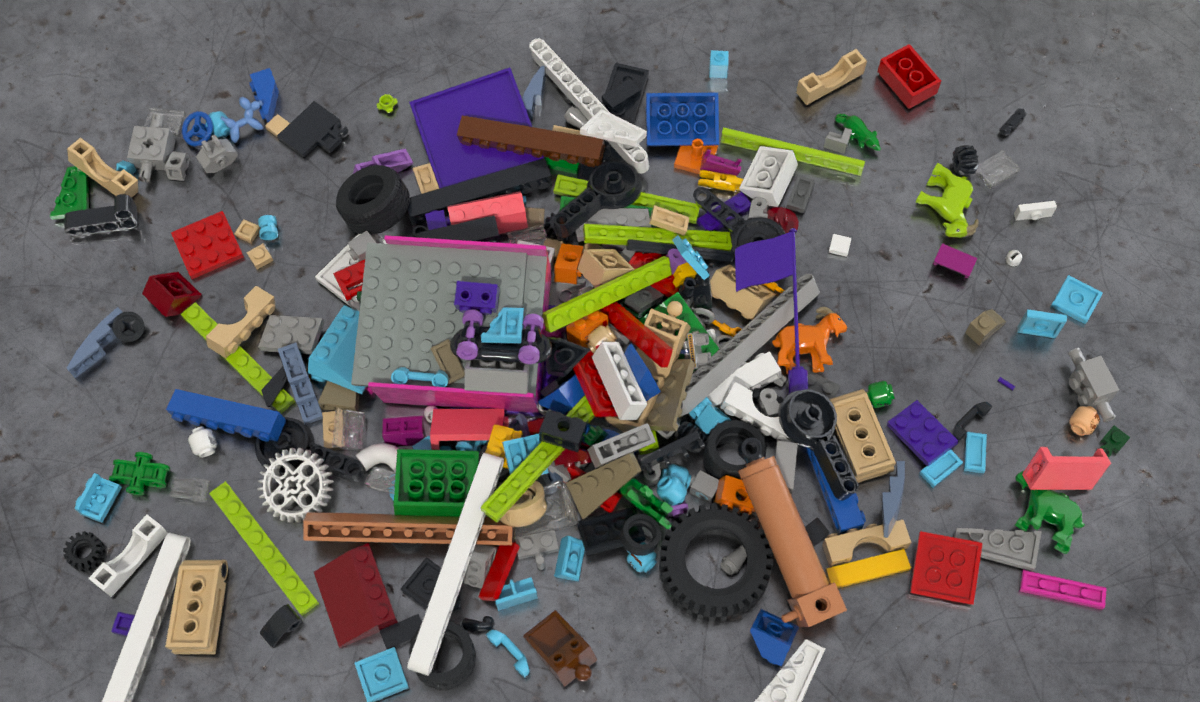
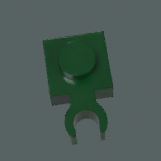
[583,425,609,447]
[1099,425,1130,458]

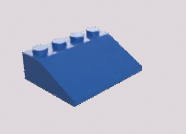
[646,93,719,146]

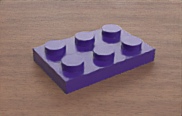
[887,400,958,466]

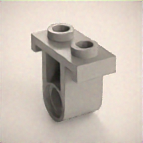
[464,544,497,589]

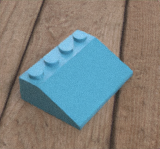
[308,305,367,394]

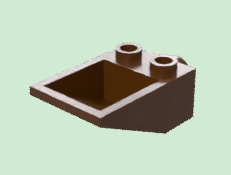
[523,610,597,687]

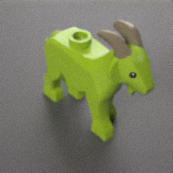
[916,163,979,238]

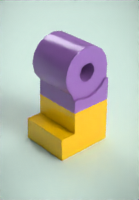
[666,248,697,288]

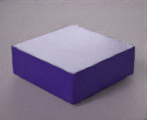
[111,612,135,636]

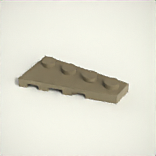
[645,359,695,431]
[566,452,642,519]

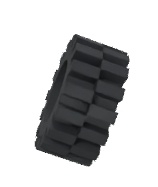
[63,531,105,572]

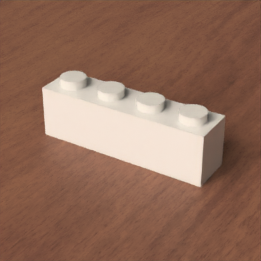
[592,342,647,420]
[707,351,782,410]

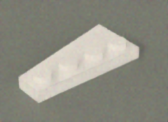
[754,639,825,702]

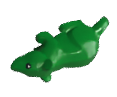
[835,114,881,151]

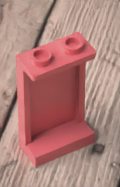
[430,409,509,450]
[1022,447,1111,490]

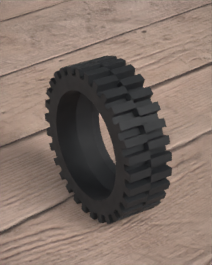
[659,504,773,621]

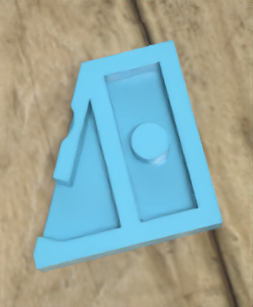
[481,308,524,343]

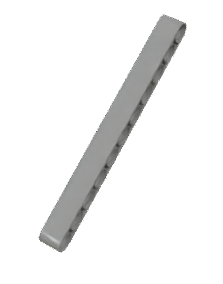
[680,274,820,416]

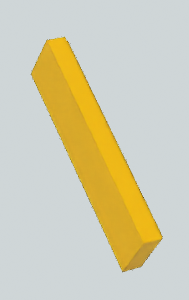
[825,549,911,588]

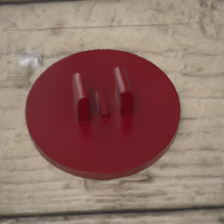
[767,207,799,234]

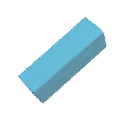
[554,536,584,581]

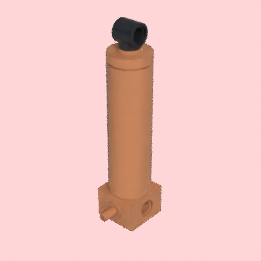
[738,438,847,627]

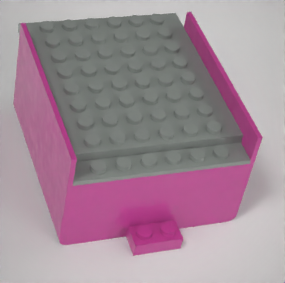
[351,235,561,413]

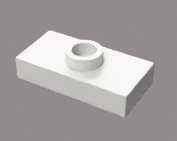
[1014,201,1057,221]

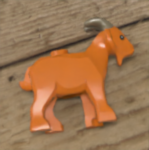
[772,307,847,374]

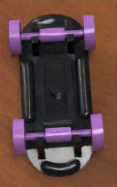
[450,310,552,364]

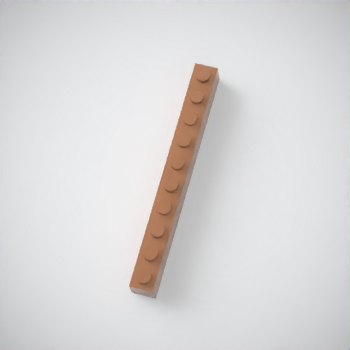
[303,512,512,545]

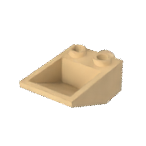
[636,301,691,380]

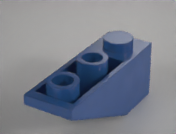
[249,68,279,123]

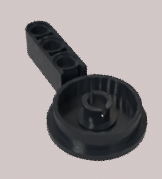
[553,161,642,238]
[693,187,785,258]
[778,389,858,500]
[255,417,365,483]

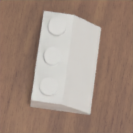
[739,146,798,207]

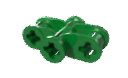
[109,452,170,496]

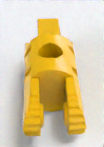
[698,170,744,191]

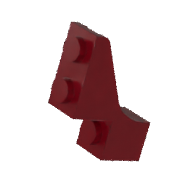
[527,417,592,467]

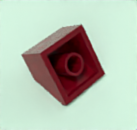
[142,271,202,317]

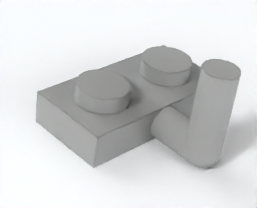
[515,530,559,570]

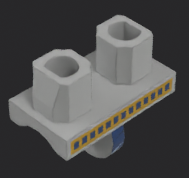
[680,331,712,369]

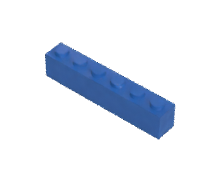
[166,389,286,442]
[806,437,866,535]

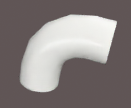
[355,443,399,473]

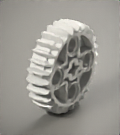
[258,448,334,523]

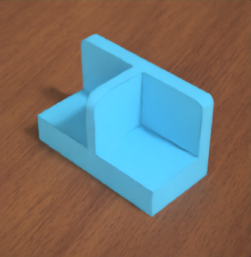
[495,577,538,611]

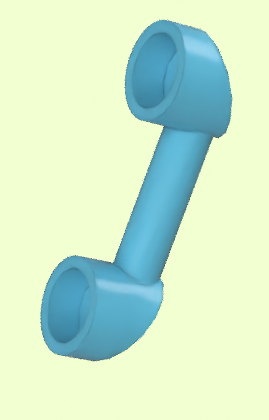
[391,367,449,387]
[485,630,530,678]

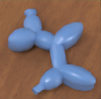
[220,97,263,143]

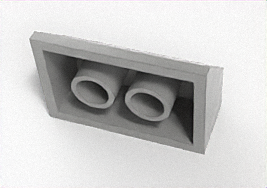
[465,359,530,394]

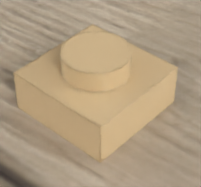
[247,244,273,269]

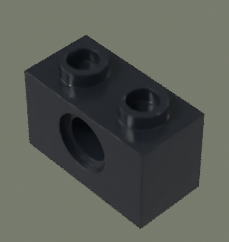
[539,410,587,453]

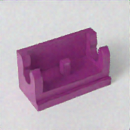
[700,149,742,176]
[933,244,977,278]
[382,416,425,446]

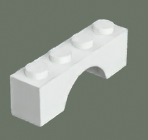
[720,382,794,443]
[89,514,168,597]

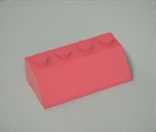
[447,191,528,234]

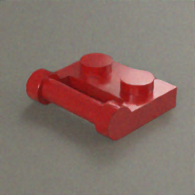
[333,259,365,302]

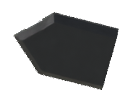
[400,557,461,611]

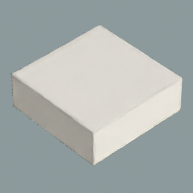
[829,234,851,257]

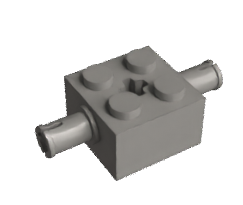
[127,113,176,182]
[1068,348,1119,422]

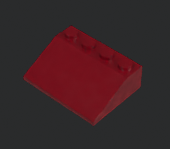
[314,543,398,648]

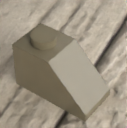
[965,309,1006,346]

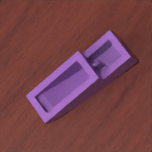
[353,149,413,173]

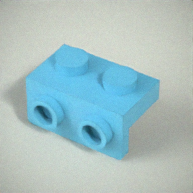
[75,473,122,523]

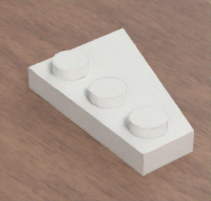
[580,109,647,147]

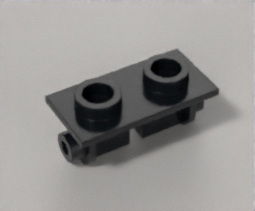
[693,271,713,311]

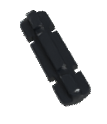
[999,108,1027,136]

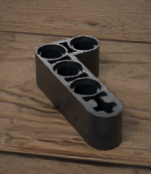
[64,194,138,236]

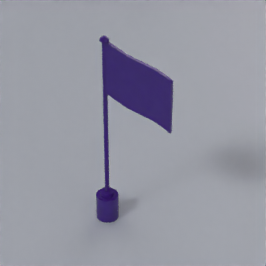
[735,228,809,394]

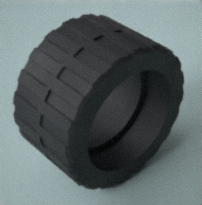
[703,420,767,480]
[409,620,476,690]

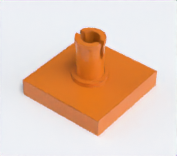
[674,139,719,174]

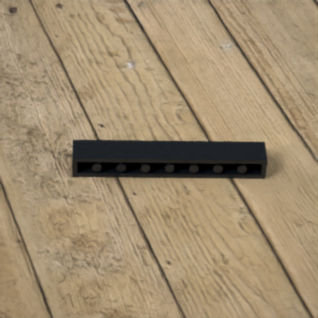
[407,158,552,226]

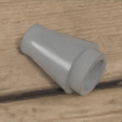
[564,106,588,128]
[720,545,747,575]

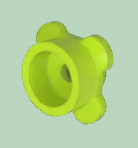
[377,94,398,113]

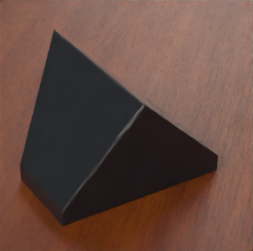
[546,337,590,376]

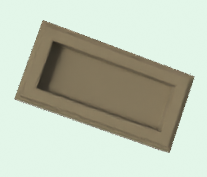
[430,339,465,385]

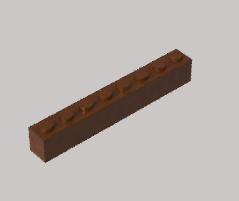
[457,115,605,167]

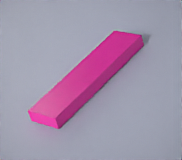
[1019,570,1107,610]

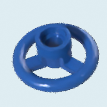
[182,111,213,147]

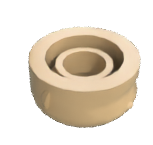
[500,481,547,527]

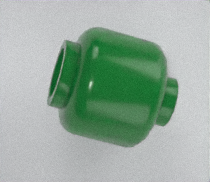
[865,381,895,408]

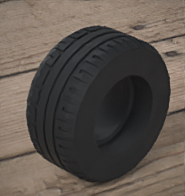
[336,165,410,235]

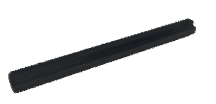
[626,239,734,262]

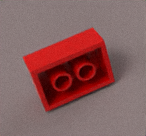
[877,44,941,109]

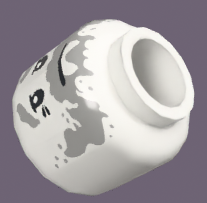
[188,427,218,458]

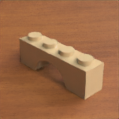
[796,49,867,105]
[67,138,138,198]
[206,286,275,358]
[822,520,911,567]

